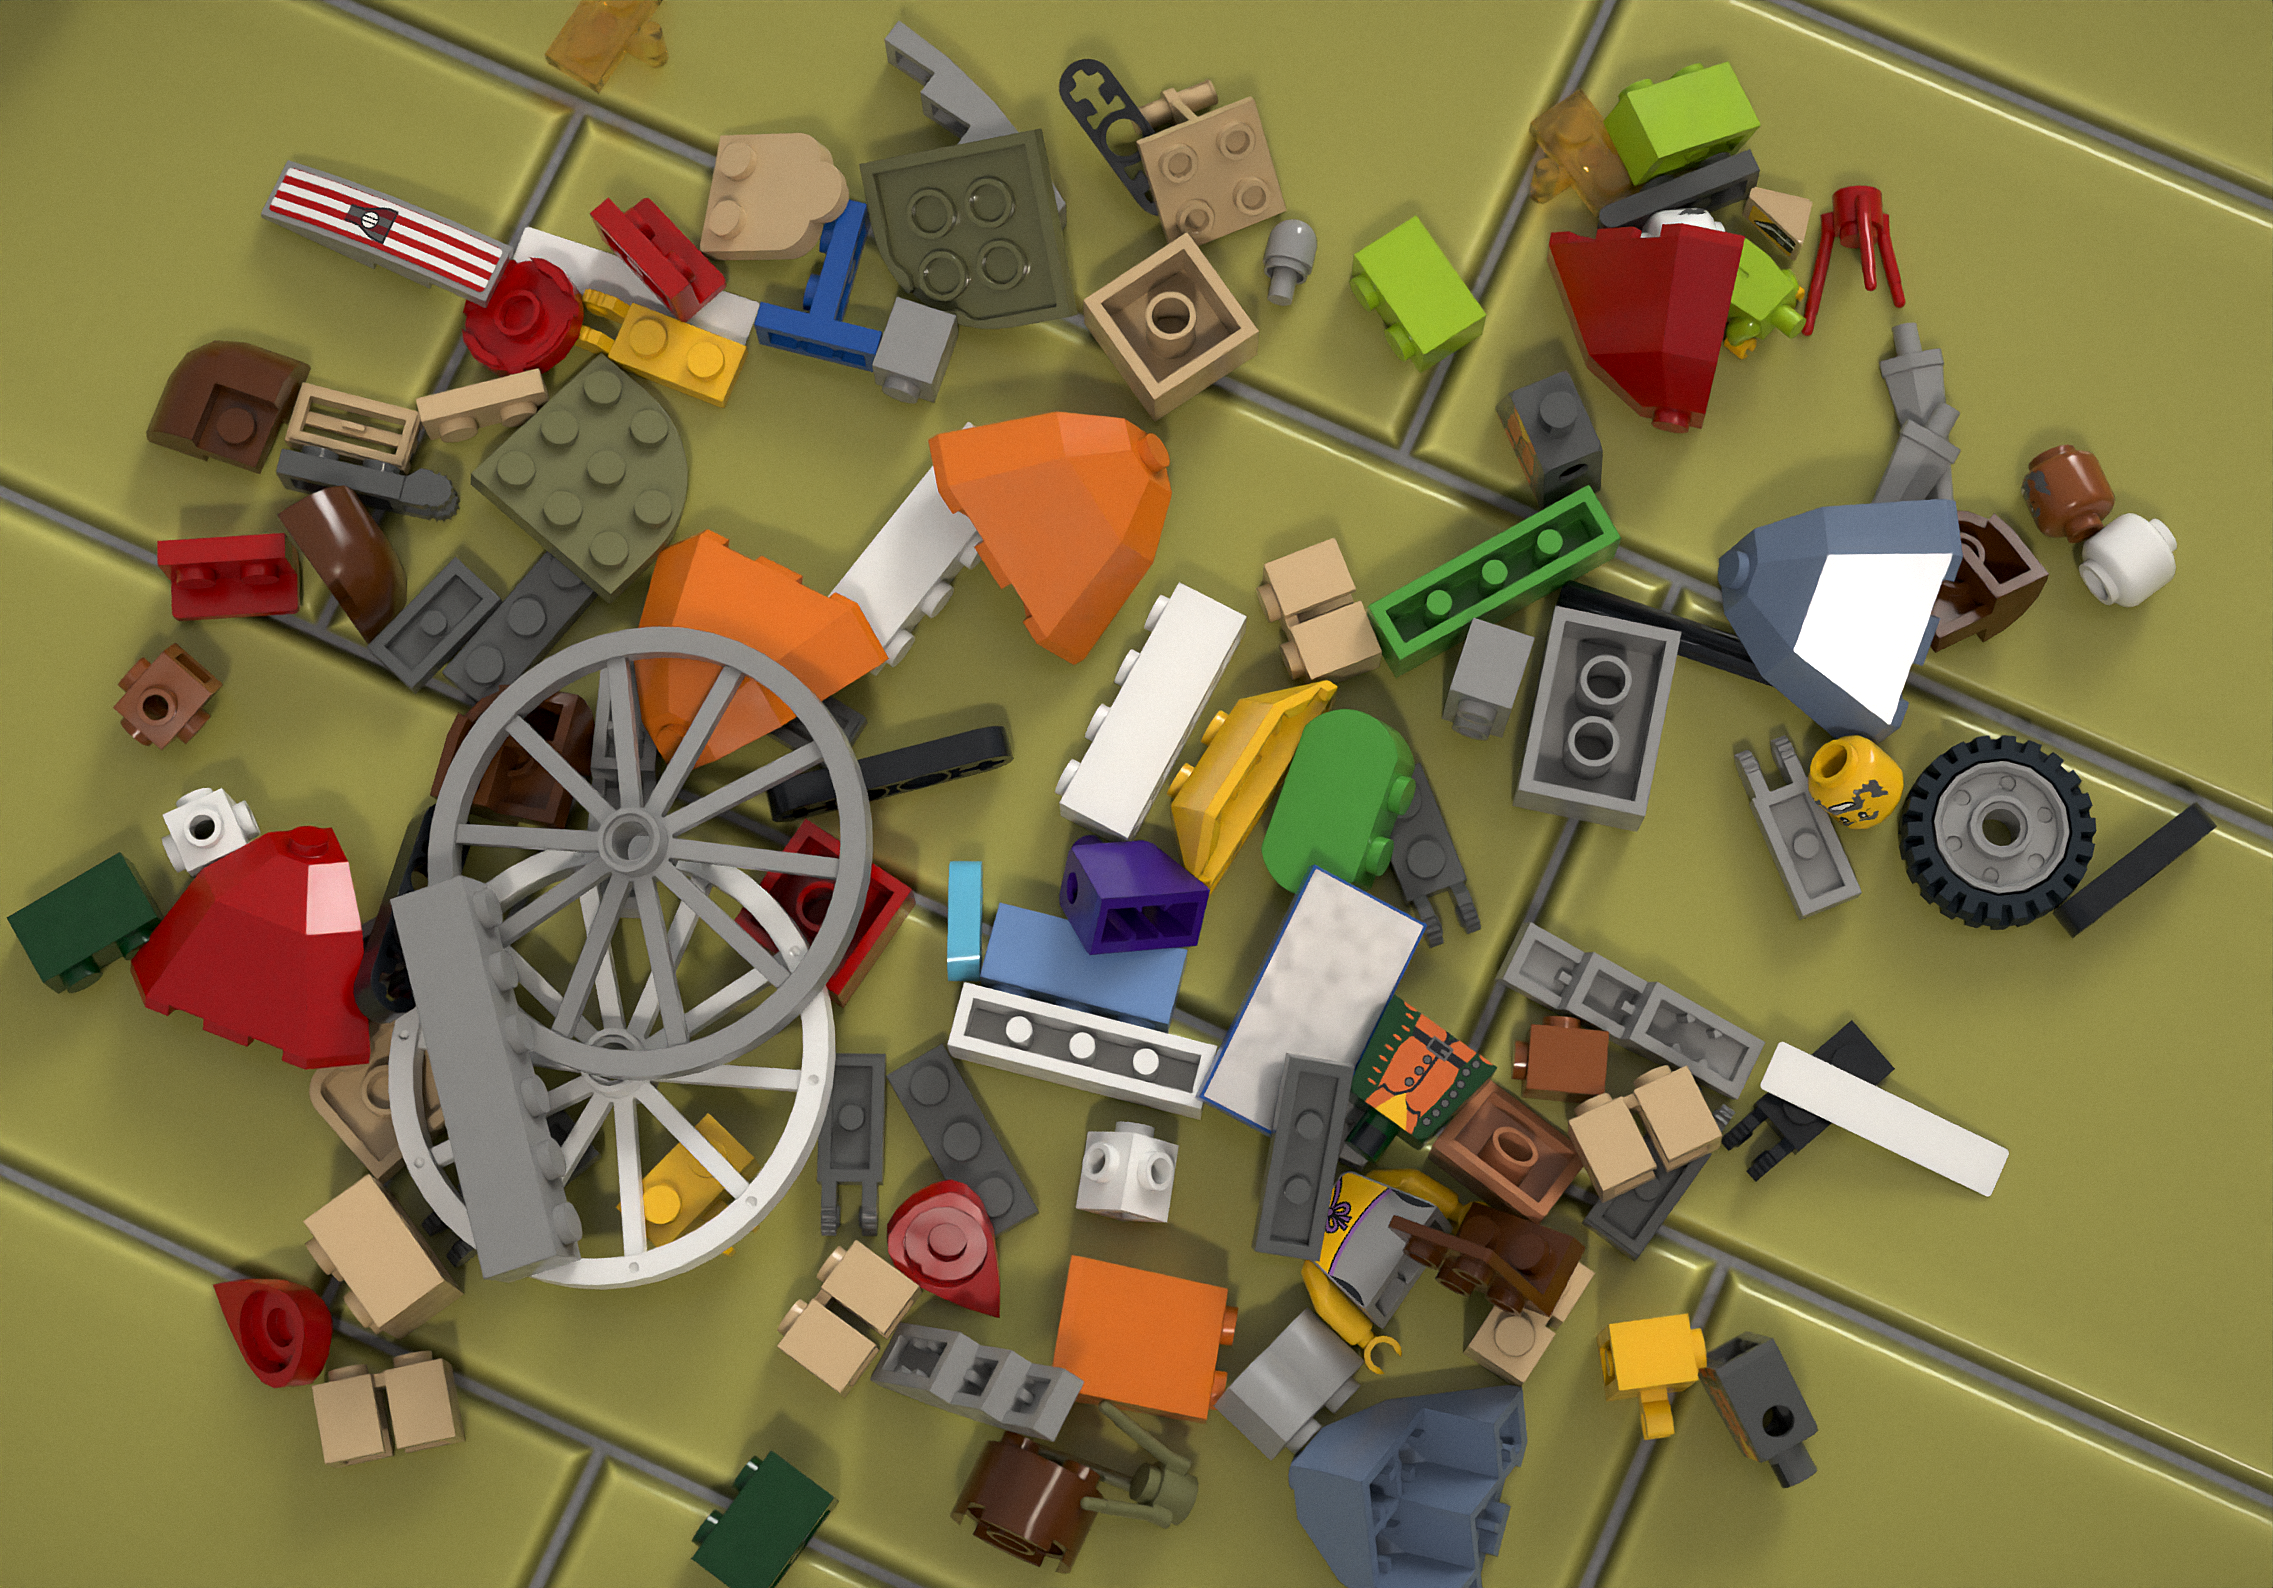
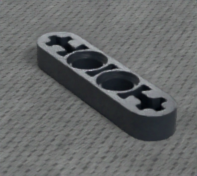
[765,726,1014,822]
[353,804,470,1024]

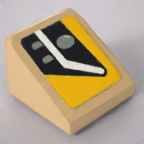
[1742,187,1813,261]

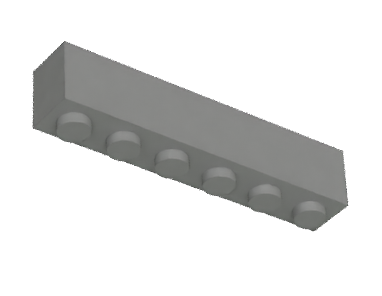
[390,875,582,1283]

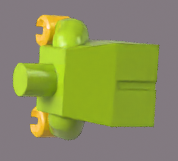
[1723,238,1806,359]

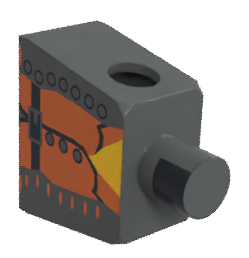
[1495,371,1603,510]
[1698,1331,1818,1488]

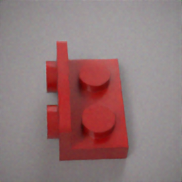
[589,197,727,323]
[157,533,300,621]

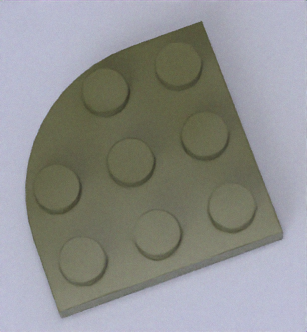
[859,128,1078,329]
[471,353,688,604]

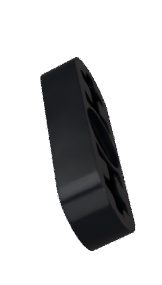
[1059,59,1159,216]
[2052,802,2217,939]

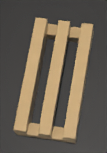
[284,382,423,477]

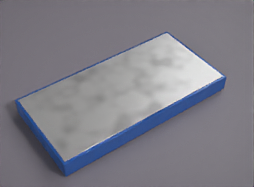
[1195,864,1427,1138]

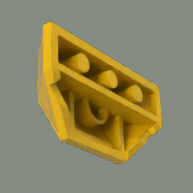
[1167,680,1338,900]

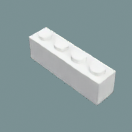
[828,422,983,676]
[1055,582,1247,842]
[947,982,1217,1120]

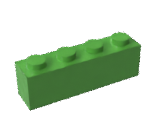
[1366,485,1621,678]

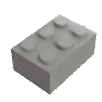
[1512,606,1682,832]

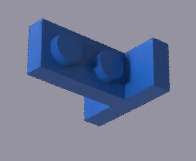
[754,200,883,372]

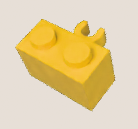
[616,1113,761,1258]
[1596,1313,1707,1440]

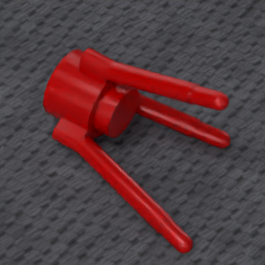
[1801,185,1906,336]

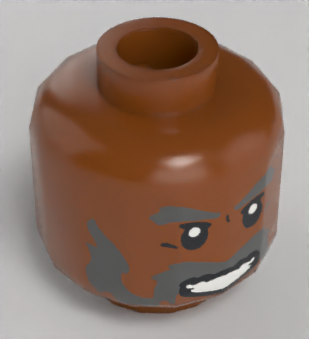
[2021,445,2116,543]

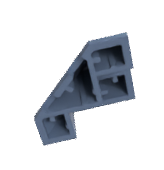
[1718,499,1963,745]
[1288,1385,1527,1588]

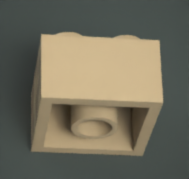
[1083,232,1259,422]
[303,1174,464,1340]

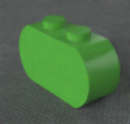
[1261,709,1416,894]

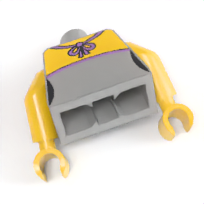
[1301,1168,1489,1375]

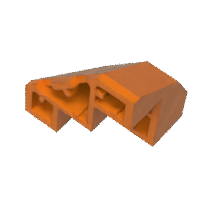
[928,411,1172,665]
[634,529,889,770]

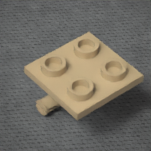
[1131,79,1287,246]

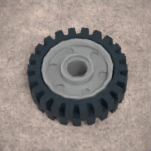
[1898,735,2096,930]

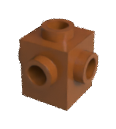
[113,643,223,750]

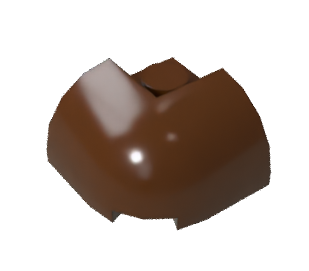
[146,340,311,474]
[277,485,407,645]
[1930,510,2049,653]
[430,685,595,829]

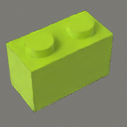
[1603,61,1761,186]
[1349,215,1487,374]

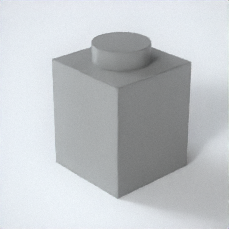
[872,297,959,403]

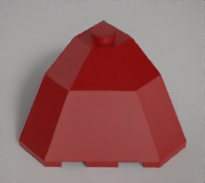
[1547,223,1745,433]
[130,826,370,1070]

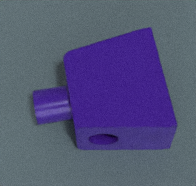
[1059,835,1210,955]

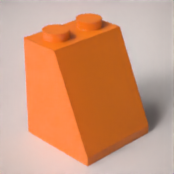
[1052,1255,1239,1424]

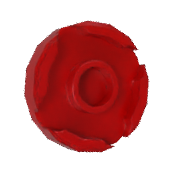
[462,257,584,377]

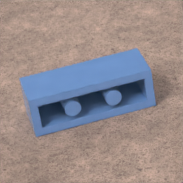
[980,903,1188,1033]

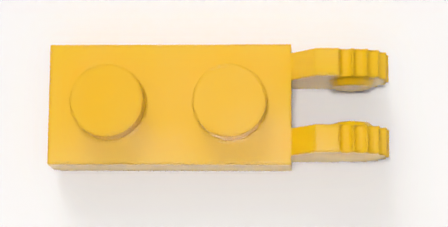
[574,289,749,408]

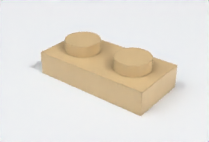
[416,368,550,442]

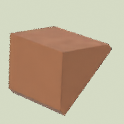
[1427,1080,1583,1225]

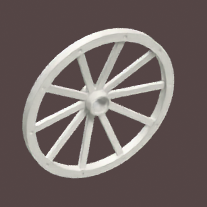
[388,836,836,1290]

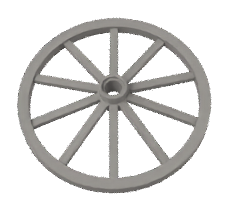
[428,626,873,1081]

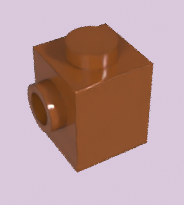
[1511,1016,1609,1104]

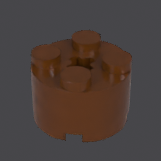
[950,1430,1104,1574]

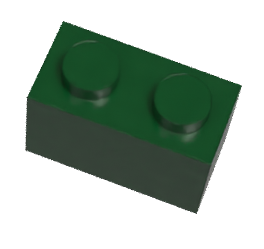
[7,852,164,994]
[691,1450,839,1588]

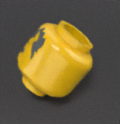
[1808,735,1904,830]

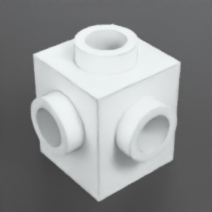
[161,788,261,879]
[1076,1122,1179,1222]

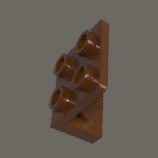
[1388,1201,1586,1318]

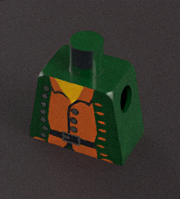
[1344,995,1497,1164]

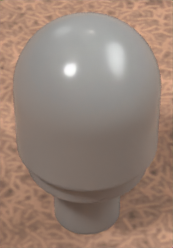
[1263,219,1317,306]

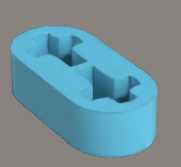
[947,861,983,981]

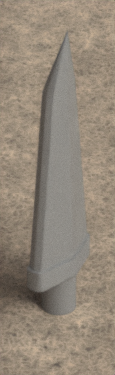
[1879,323,1954,501]
[1871,401,1961,503]

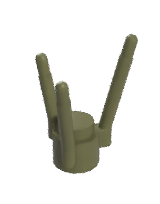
[1037,1400,1198,1529]

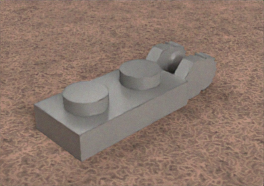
[1734,735,1862,921]

